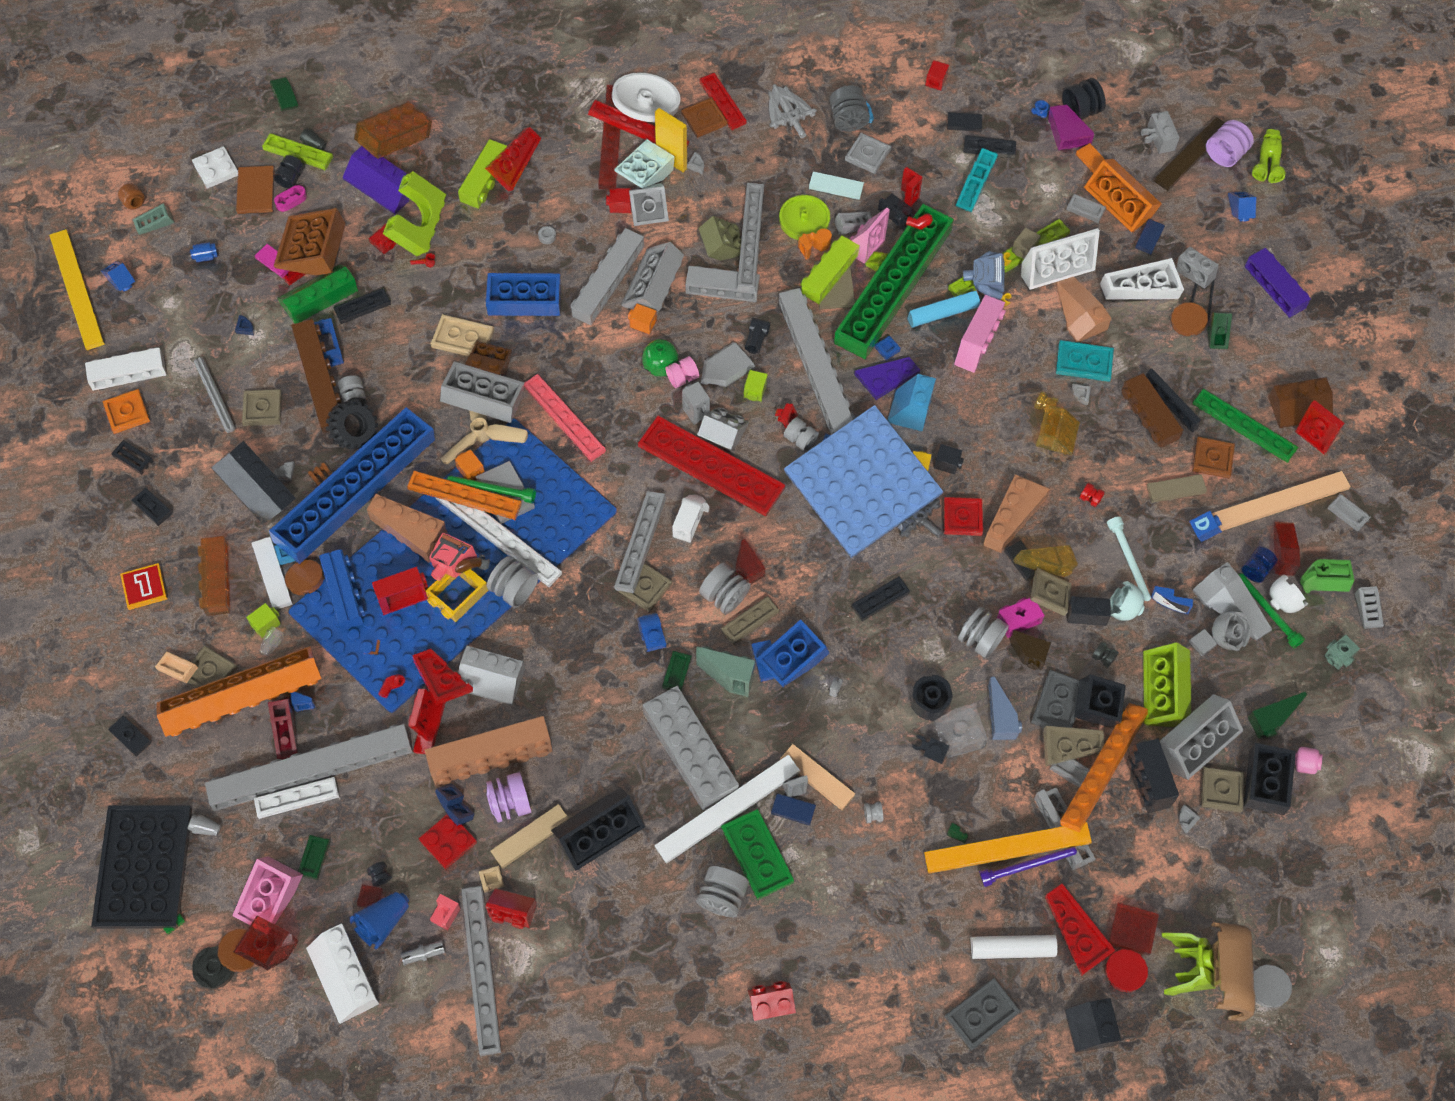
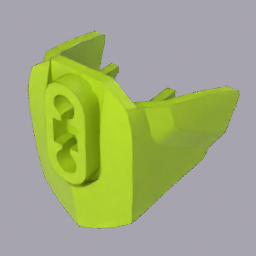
[1162,933,1216,996]

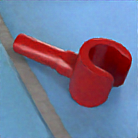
[410,253,435,268]

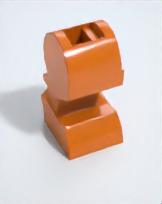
[798,228,832,260]

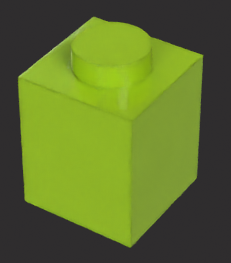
[744,370,768,402]
[246,603,280,638]

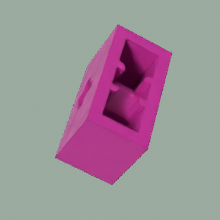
[997,597,1045,638]

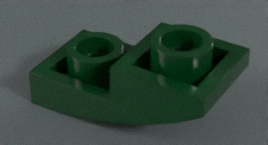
[270,77,298,111]

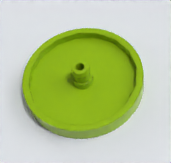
[779,195,830,240]

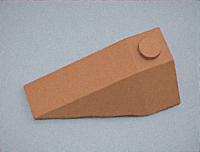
[1055,277,1111,343]

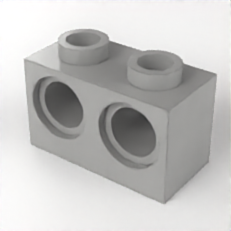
[1176,247,1219,289]

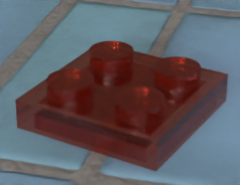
[1109,902,1159,956]

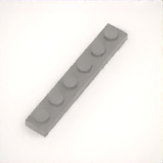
[614,491,666,593]

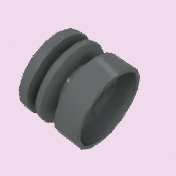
[829,85,870,132]

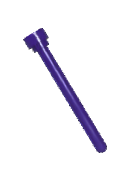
[979,847,1077,887]

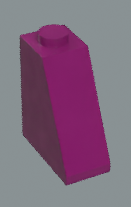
[1048,105,1094,150]

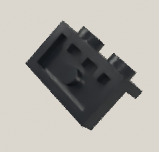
[878,193,917,229]

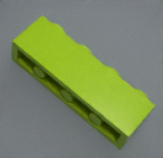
[458,139,507,209]
[801,236,860,304]

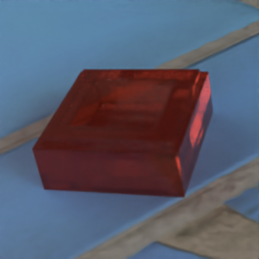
[356,884,383,908]

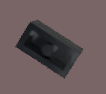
[1067,596,1111,626]

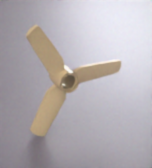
[441,410,528,464]

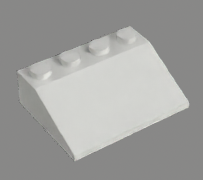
[1021,228,1100,289]

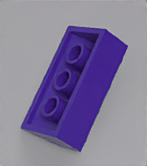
[343,144,411,214]

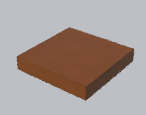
[681,97,727,138]
[1192,437,1235,479]

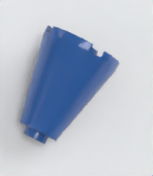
[350,892,409,949]

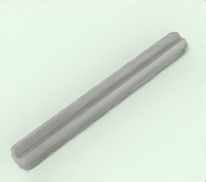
[194,357,235,433]

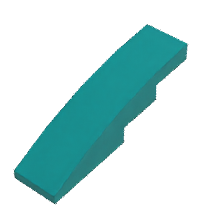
[956,148,998,213]

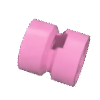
[665,356,699,388]

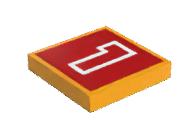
[120,563,167,610]

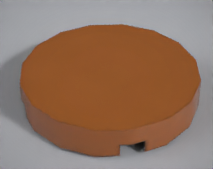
[1171,303,1208,336]
[285,560,324,595]
[218,929,261,972]

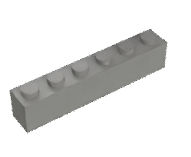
[571,228,644,325]

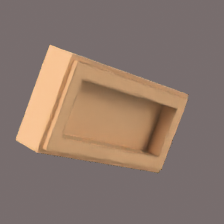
[155,652,198,683]

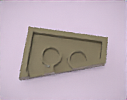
[1044,726,1104,767]

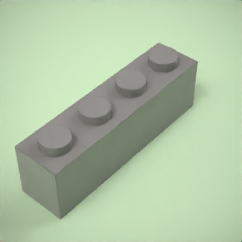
[686,266,760,302]

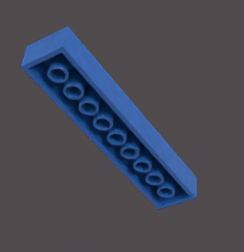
[269,407,435,564]

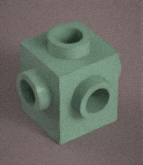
[1324,635,1360,670]

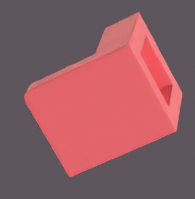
[430,894,460,931]

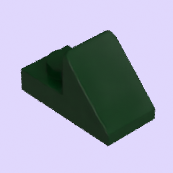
[1207,311,1232,349]

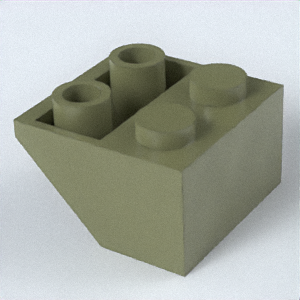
[699,216,742,261]

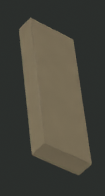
[1146,474,1207,503]
[721,596,779,645]

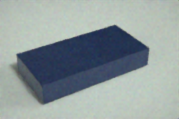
[1135,219,1165,255]
[771,794,816,826]

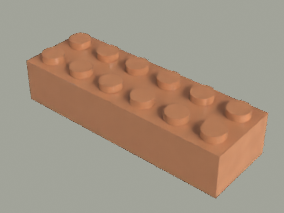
[425,716,552,786]

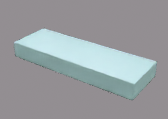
[809,172,864,200]

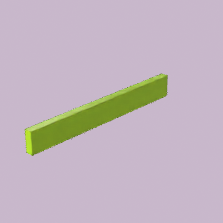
[948,219,1070,297]

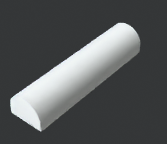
[970,935,1057,959]

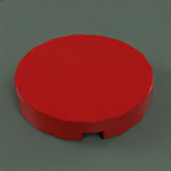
[1105,949,1148,993]

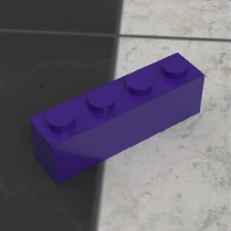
[1245,248,1311,318]

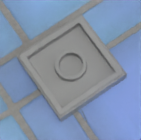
[845,133,891,174]

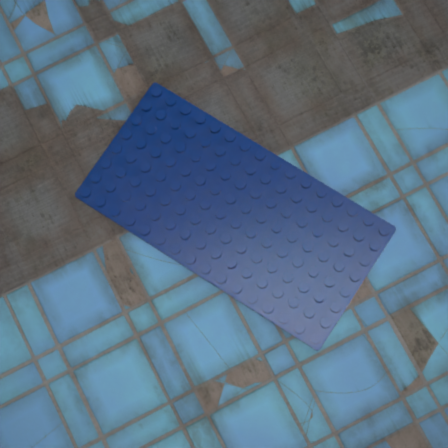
[288,419,617,713]

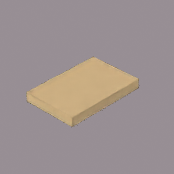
[431,314,494,356]

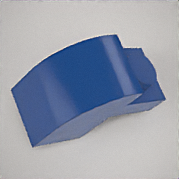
[637,612,666,652]

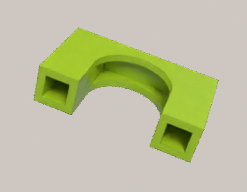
[383,171,446,256]

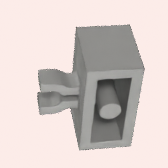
[1141,111,1180,154]

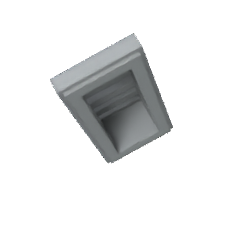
[834,212,872,235]
[1355,586,1384,629]
[783,775,808,798]

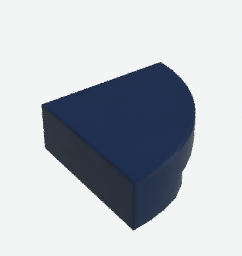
[235,315,254,336]

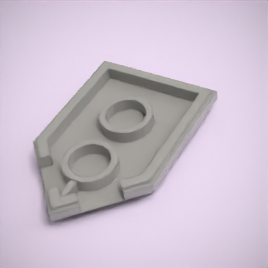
[701,342,755,387]

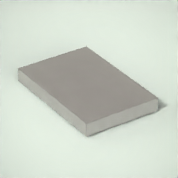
[476,461,535,524]

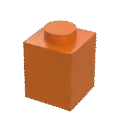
[628,304,657,334]
[455,449,484,480]

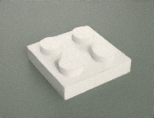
[192,146,238,189]

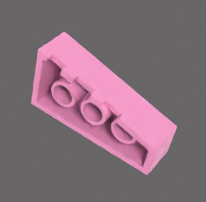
[954,295,1006,373]

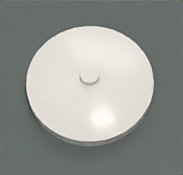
[612,73,680,122]

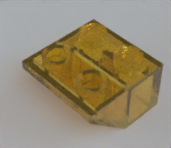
[1036,404,1080,455]

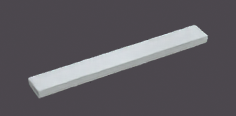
[436,498,562,587]
[655,755,800,864]

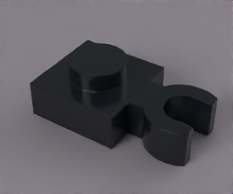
[912,735,950,764]

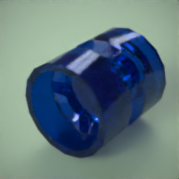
[1241,546,1278,583]

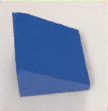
[291,692,315,712]

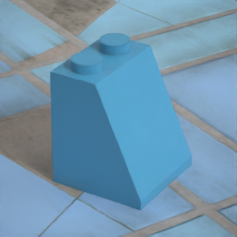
[887,374,936,432]

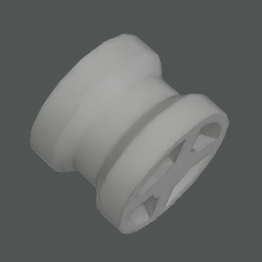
[864,801,883,824]

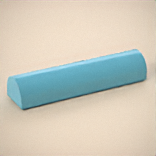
[907,291,980,328]

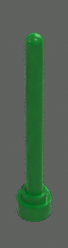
[447,476,536,504]
[1238,573,1305,649]

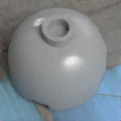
[1212,611,1251,651]

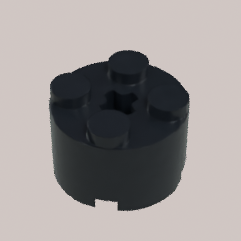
[911,675,953,722]

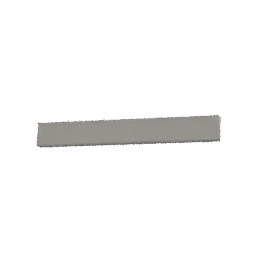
[737,183,764,292]
[461,886,501,1056]

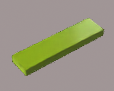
[262,133,333,170]

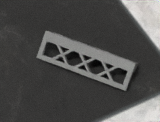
[1034,788,1095,870]

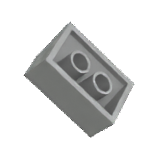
[458,646,525,705]

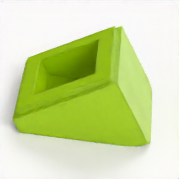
[865,252,888,272]

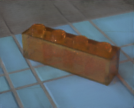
[198,536,230,616]

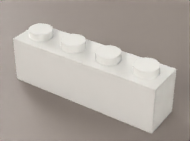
[85,348,167,391]

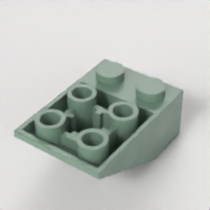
[696,646,755,697]

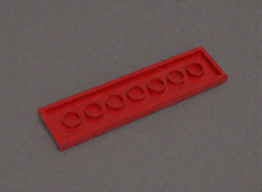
[638,416,785,517]

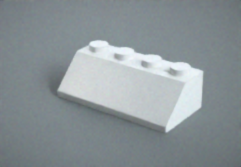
[306,923,379,1024]

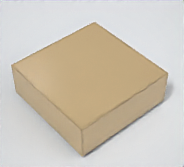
[479,865,504,893]

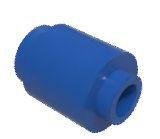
[190,242,218,263]

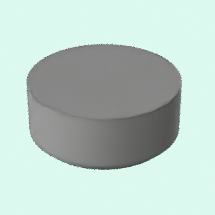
[538,226,556,244]

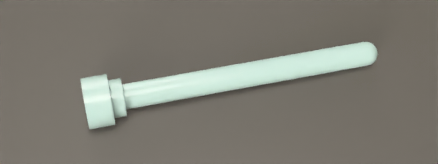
[1107,517,1151,601]

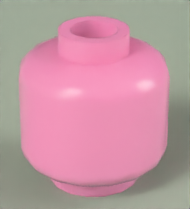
[1295,747,1323,774]

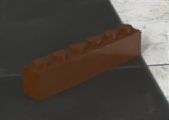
[291,319,346,433]

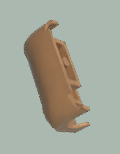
[1212,922,1256,1021]

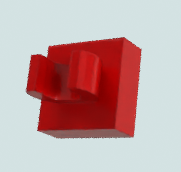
[775,403,798,429]

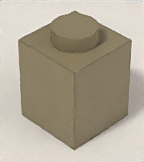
[1012,228,1041,259]

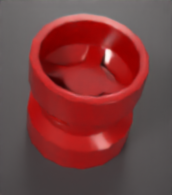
[1079,482,1105,508]

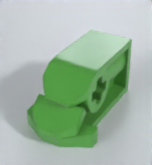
[1300,559,1354,593]

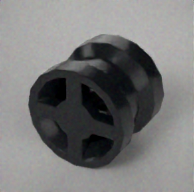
[366,861,392,887]

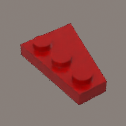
[412,649,473,705]

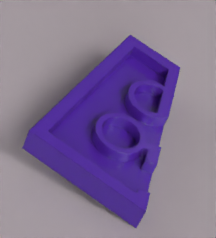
[854,357,920,400]

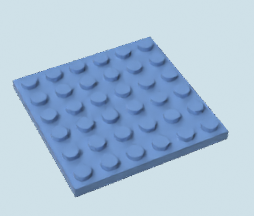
[784,405,943,558]

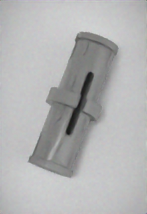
[401,940,445,966]

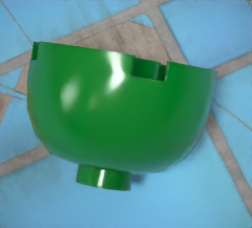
[642,339,679,377]

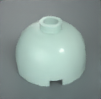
[1110,581,1145,621]

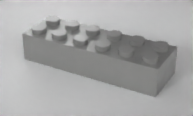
[643,686,739,812]

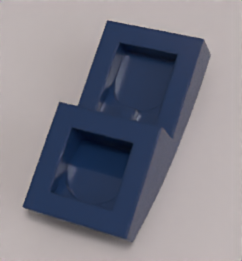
[435,784,475,826]

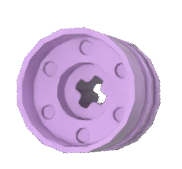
[1206,120,1254,167]
[486,772,531,823]

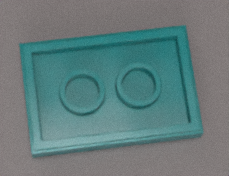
[1056,340,1114,382]

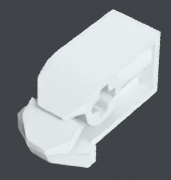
[673,495,710,543]

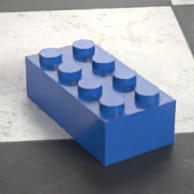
[486,273,561,316]

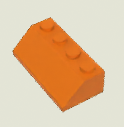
[1084,159,1162,233]

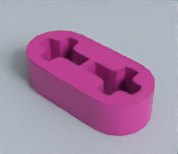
[274,185,307,212]

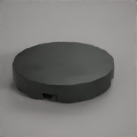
[192,946,235,989]

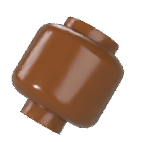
[118,183,145,210]

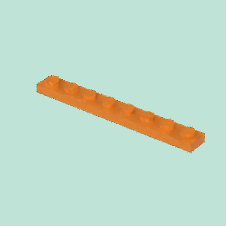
[1060,703,1148,832]

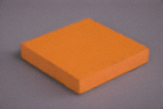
[103,389,150,434]

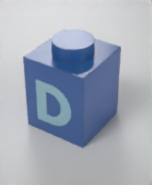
[1189,511,1222,542]

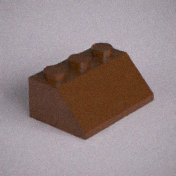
[1268,377,1333,428]

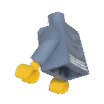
[963,251,1012,306]

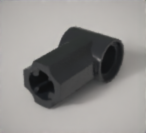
[745,317,771,354]

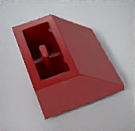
[486,888,537,929]

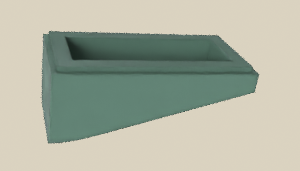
[133,203,175,235]

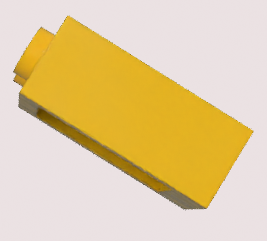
[426,569,488,622]

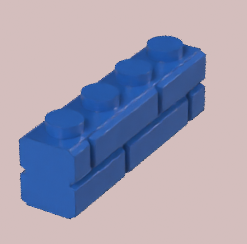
[319,549,365,630]

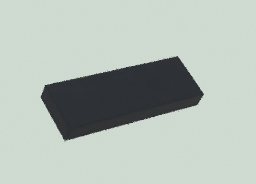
[963,135,1017,159]
[333,287,391,324]
[851,576,910,622]

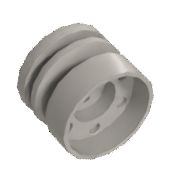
[487,556,539,608]
[699,562,751,615]
[958,607,1009,659]
[696,866,749,918]

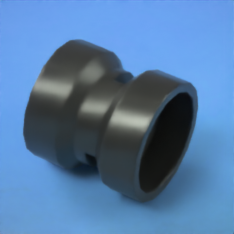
[1091,641,1119,668]

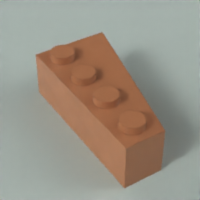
[983,474,1050,553]
[367,494,447,563]

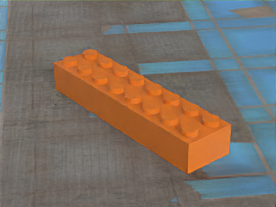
[156,646,321,737]

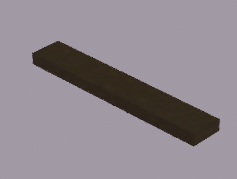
[1154,117,1225,191]

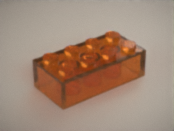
[354,102,432,159]

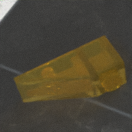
[1013,545,1078,577]

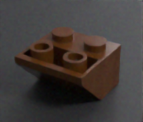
[465,341,512,377]

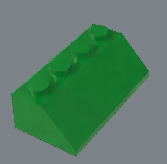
[277,264,358,324]

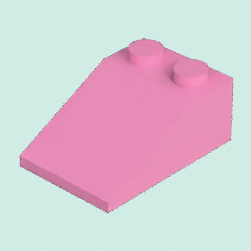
[849,208,890,264]
[232,856,303,934]

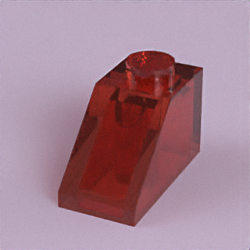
[735,539,766,584]

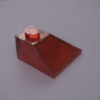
[233,915,299,971]

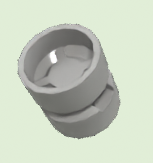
[338,376,367,404]
[783,417,819,452]

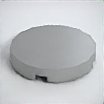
[1254,965,1292,1008]

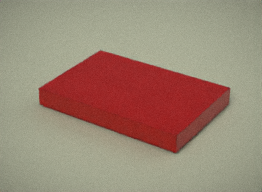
[1295,400,1345,455]

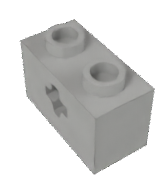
[682,382,710,425]

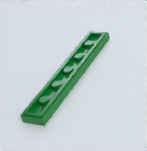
[1192,388,1299,463]

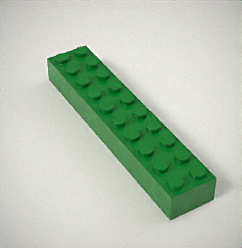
[834,204,954,360]

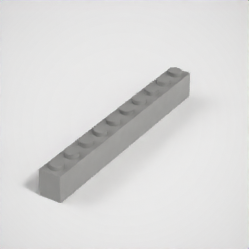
[779,288,855,435]
[205,724,413,812]

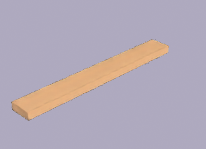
[1212,471,1351,531]

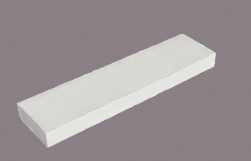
[252,537,293,610]
[254,777,339,819]

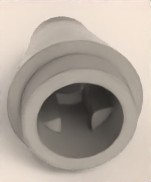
[188,814,221,836]

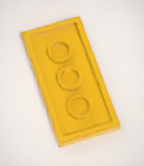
[655,108,687,173]

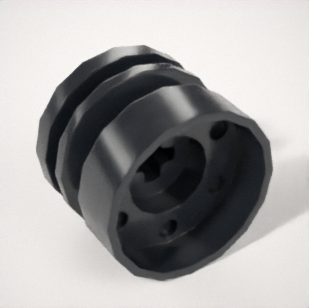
[1062,77,1106,120]

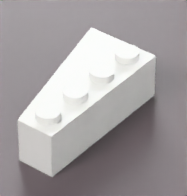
[1100,258,1184,299]

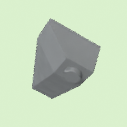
[1192,562,1272,641]

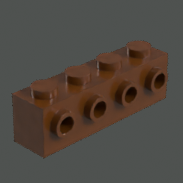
[1121,373,1184,448]

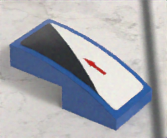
[1151,586,1193,614]

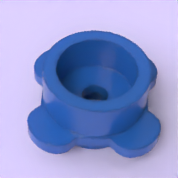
[1031,100,1051,118]

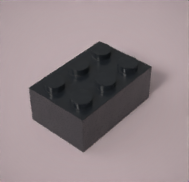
[1127,738,1179,813]
[1244,743,1296,815]

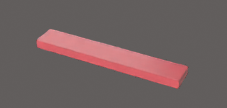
[524,374,606,462]

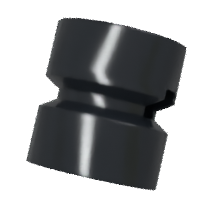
[273,155,305,189]

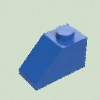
[1228,192,1256,222]
[101,261,135,292]

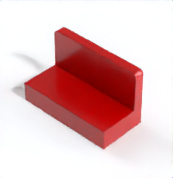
[901,167,923,207]

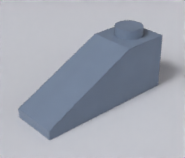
[988,677,1022,740]

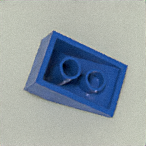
[757,620,829,687]

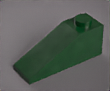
[1248,691,1307,739]

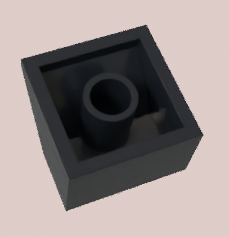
[1065,998,1121,1053]

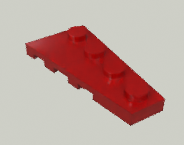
[485,127,541,192]
[1045,884,1116,976]

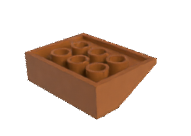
[274,208,346,276]

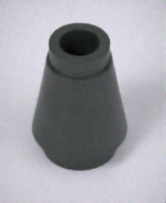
[300,128,327,150]

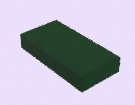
[662,651,692,692]
[298,835,331,880]

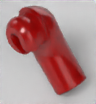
[906,214,933,229]
[378,674,406,698]

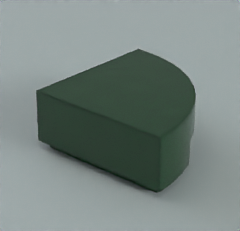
[947,823,968,844]

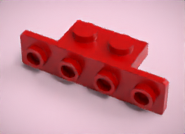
[408,689,446,754]

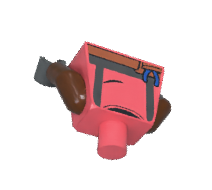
[429,533,490,581]

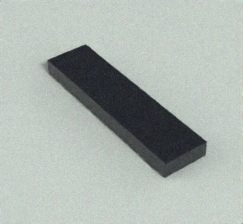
[1146,369,1201,433]

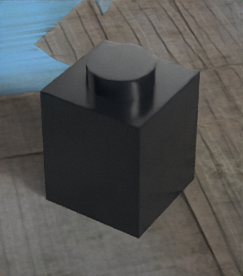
[934,444,964,475]

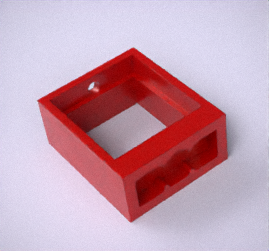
[372,567,428,615]

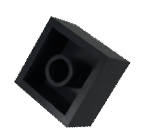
[1074,674,1126,728]

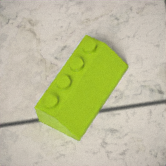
[1143,643,1191,727]

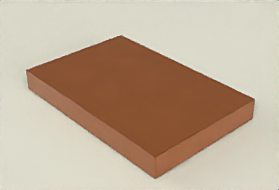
[236,166,275,214]

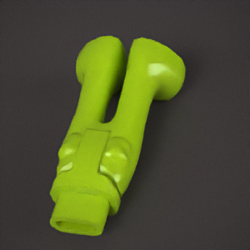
[1252,129,1286,183]

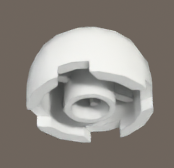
[1270,574,1308,613]

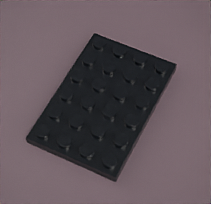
[91,805,192,929]

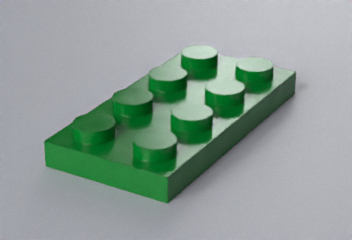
[721,809,794,900]

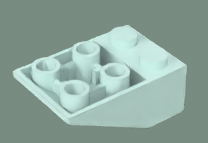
[615,139,674,188]

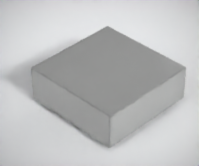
[1189,629,1217,656]

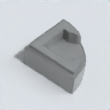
[687,152,704,174]
[1071,383,1091,405]
[273,462,295,481]
[829,677,843,697]
[1179,804,1200,834]

